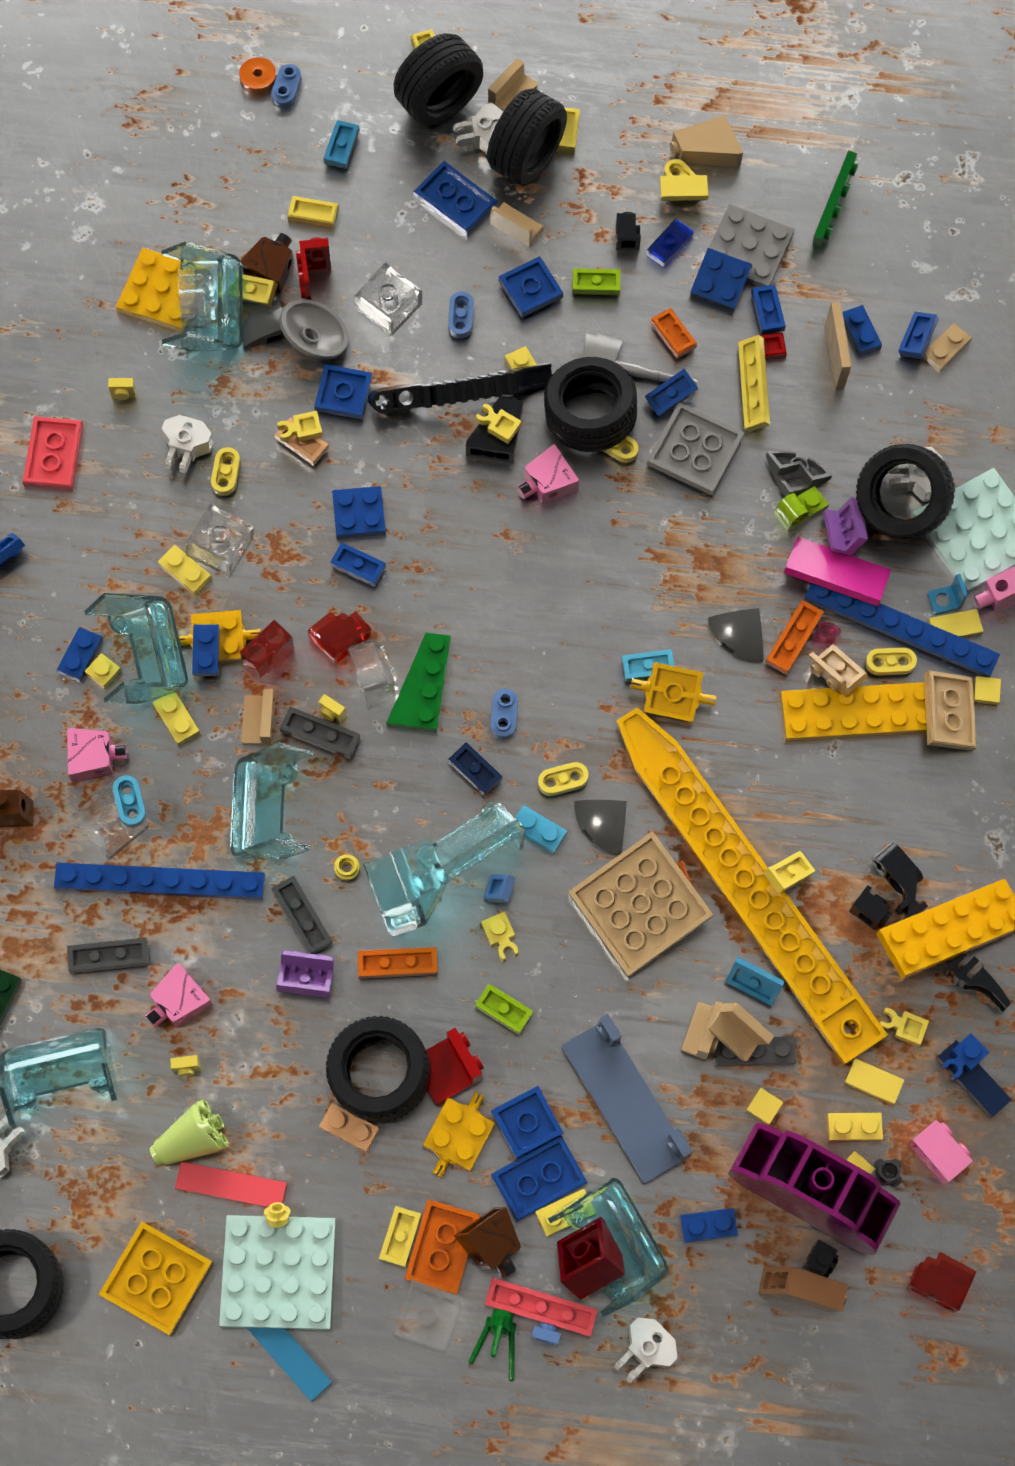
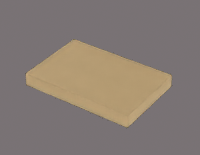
[824,302,852,390]
[924,670,977,751]

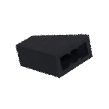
[465,396,523,464]

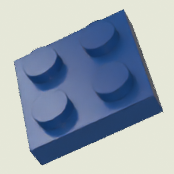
[690,248,752,310]
[498,256,564,318]
[314,364,372,420]
[332,486,386,539]
[491,1086,564,1159]

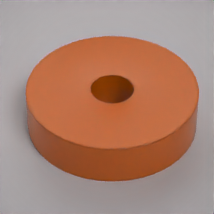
[239,57,277,94]

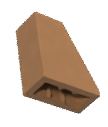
[759,1266,848,1312]

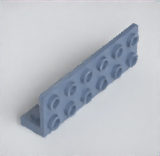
[562,1013,693,1183]

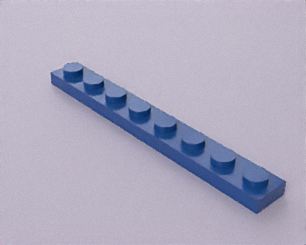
[804,583,1000,678]
[54,862,265,900]

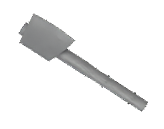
[579,333,698,386]

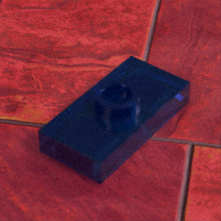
[646,218,694,267]

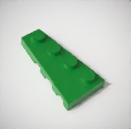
[813,150,859,246]
[386,632,451,733]

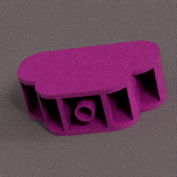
[728,1123,901,1255]

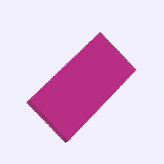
[784,537,891,607]

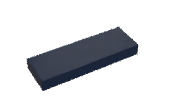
[936,1040,1012,1118]

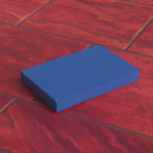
[413,161,497,236]
[491,1136,588,1223]

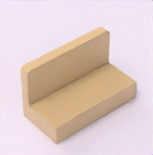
[488,58,537,111]
[490,202,543,247]
[241,689,275,746]
[708,1003,774,1061]

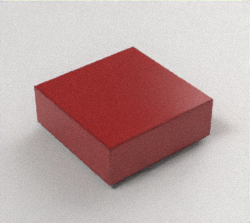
[760,333,787,360]

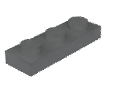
[280,706,360,759]
[271,876,333,954]
[67,937,149,974]
[715,1036,796,1067]

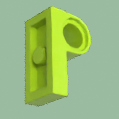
[774,486,829,532]

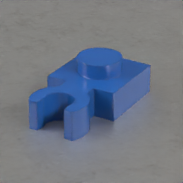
[941,1033,990,1081]

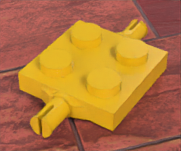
[175,610,261,663]
[630,662,716,722]
[422,1092,495,1178]

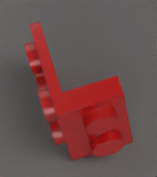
[296,237,331,300]
[426,1028,484,1104]

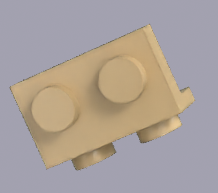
[808,644,868,697]
[681,1001,724,1060]

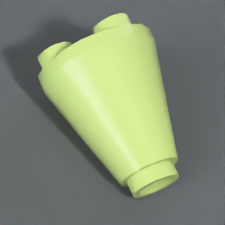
[149,1099,229,1166]

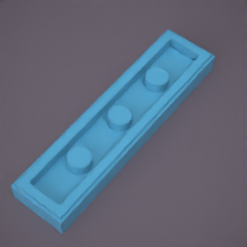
[247,1328,332,1402]

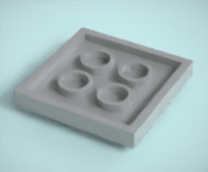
[709,204,795,287]
[646,402,745,495]

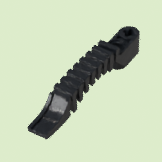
[368,363,552,413]
[871,842,1011,1013]

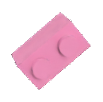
[908,1119,973,1186]

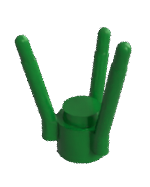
[468,1309,517,1382]

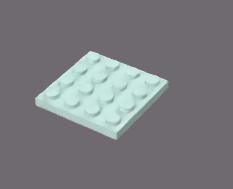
[911,468,1015,593]
[219,1215,336,1331]

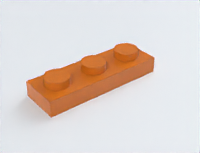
[765,600,824,675]
[358,947,438,979]

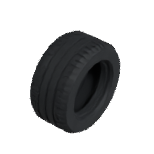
[393,33,483,125]
[487,89,567,185]
[544,357,637,452]
[856,444,955,539]
[326,1016,431,1123]
[0,1229,63,1339]

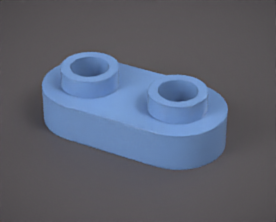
[271,64,301,108]
[448,291,474,338]
[490,689,518,740]

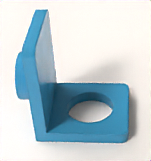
[927,574,968,615]

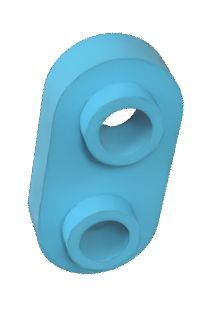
[113,775,146,827]

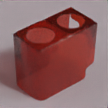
[308,612,371,666]
[240,620,294,678]
[906,1252,976,1313]

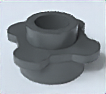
[874,1159,902,1186]

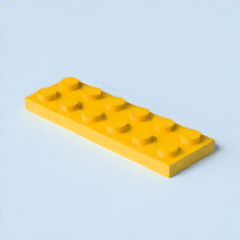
[780,682,927,742]
[876,878,1015,979]

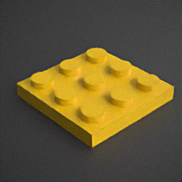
[116,247,210,333]
[98,1221,213,1336]

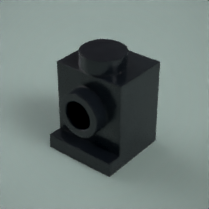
[615,212,641,251]
[849,885,892,930]
[802,1239,839,1278]

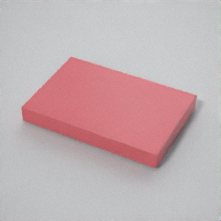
[22,416,84,491]

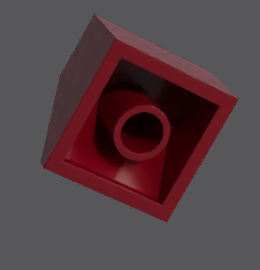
[557,1217,625,1300]

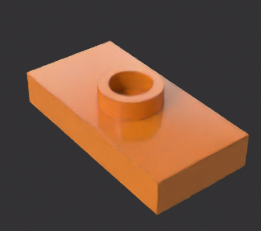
[650,308,697,359]

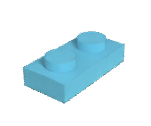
[621,649,674,682]
[510,805,567,855]

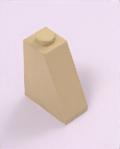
[670,115,743,167]

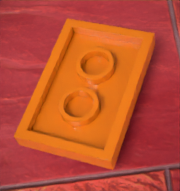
[404,1199,480,1295]

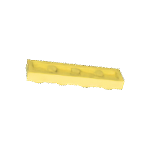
[738,335,770,432]

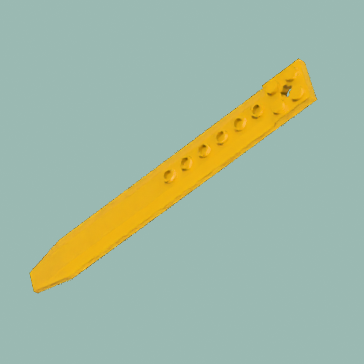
[616,707,888,1065]

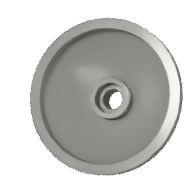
[280,299,348,359]

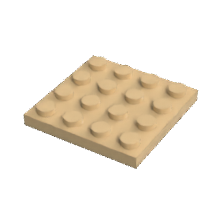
[568,831,714,977]

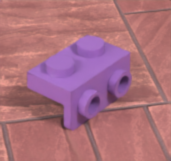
[823,497,868,556]
[276,951,334,998]

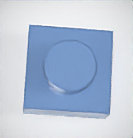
[484,874,515,903]
[531,1323,561,1347]

